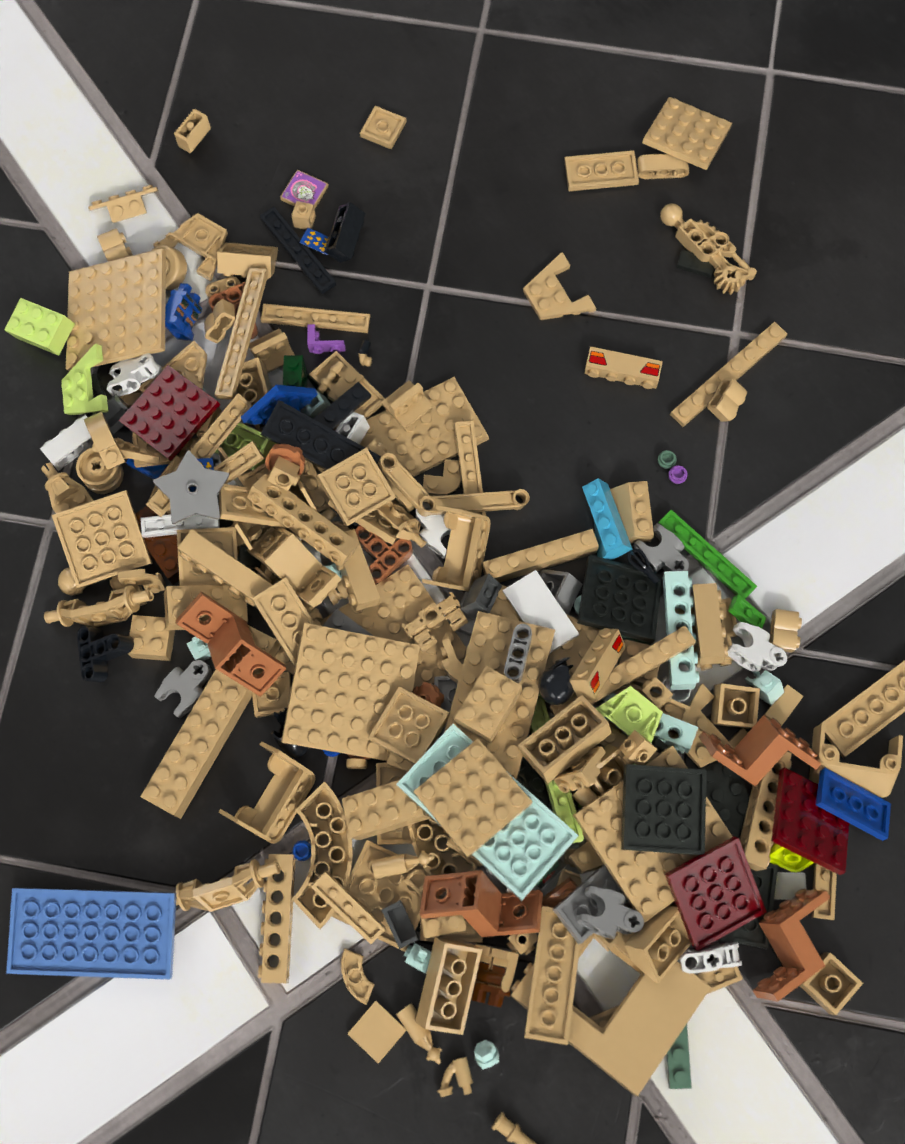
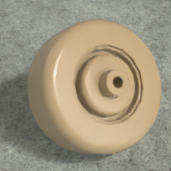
[151,245,187,291]

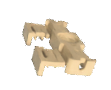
[402,592,468,652]

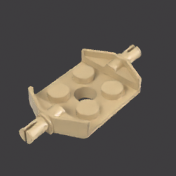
[377,499,427,548]

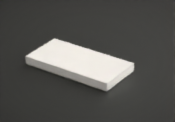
[503,570,579,653]

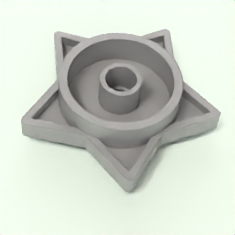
[153,451,229,524]

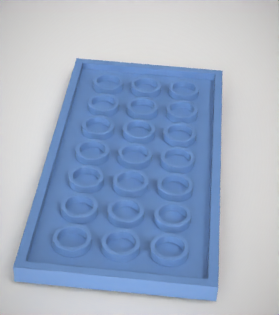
[6,888,176,980]

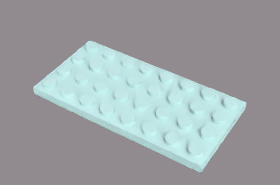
[397,724,579,901]

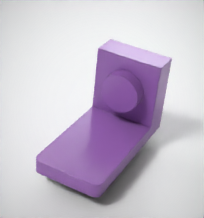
[307,324,346,354]

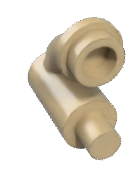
[437,1057,473,1097]

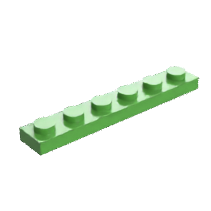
[658,510,757,599]

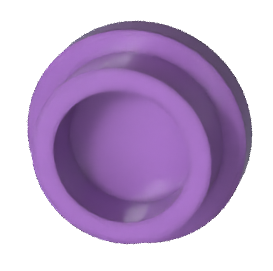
[668,465,688,484]

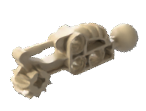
[660,203,757,295]

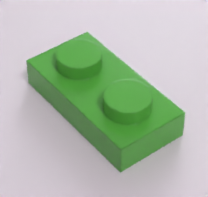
[728,594,766,628]

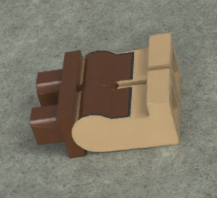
[471,944,519,1007]

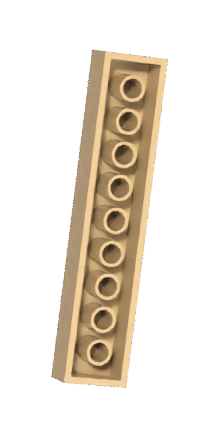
[140,625,281,819]

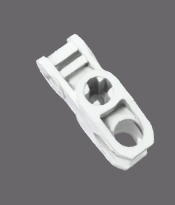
[106,353,162,397]
[416,502,451,559]
[728,622,787,672]
[677,942,742,974]

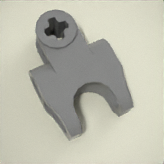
[634,523,689,573]
[155,660,212,719]
[576,886,644,939]

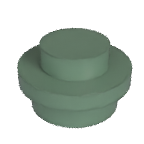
[658,450,677,469]

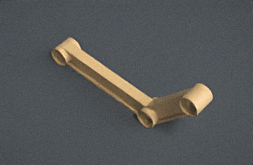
[378,453,530,517]

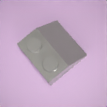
[540,569,583,614]

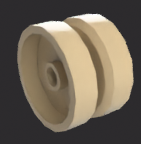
[76,448,124,494]

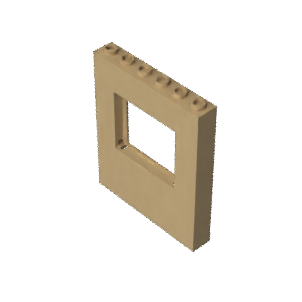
[510,933,711,1097]

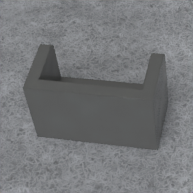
[91,394,130,435]
[461,574,502,620]
[382,900,419,949]

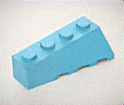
[582,478,633,560]

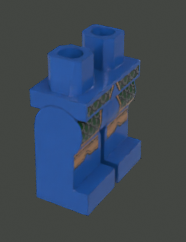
[165,283,202,341]

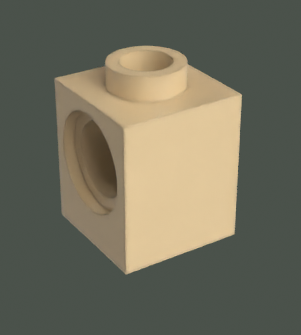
[292,201,316,230]
[267,456,300,491]
[640,677,673,709]

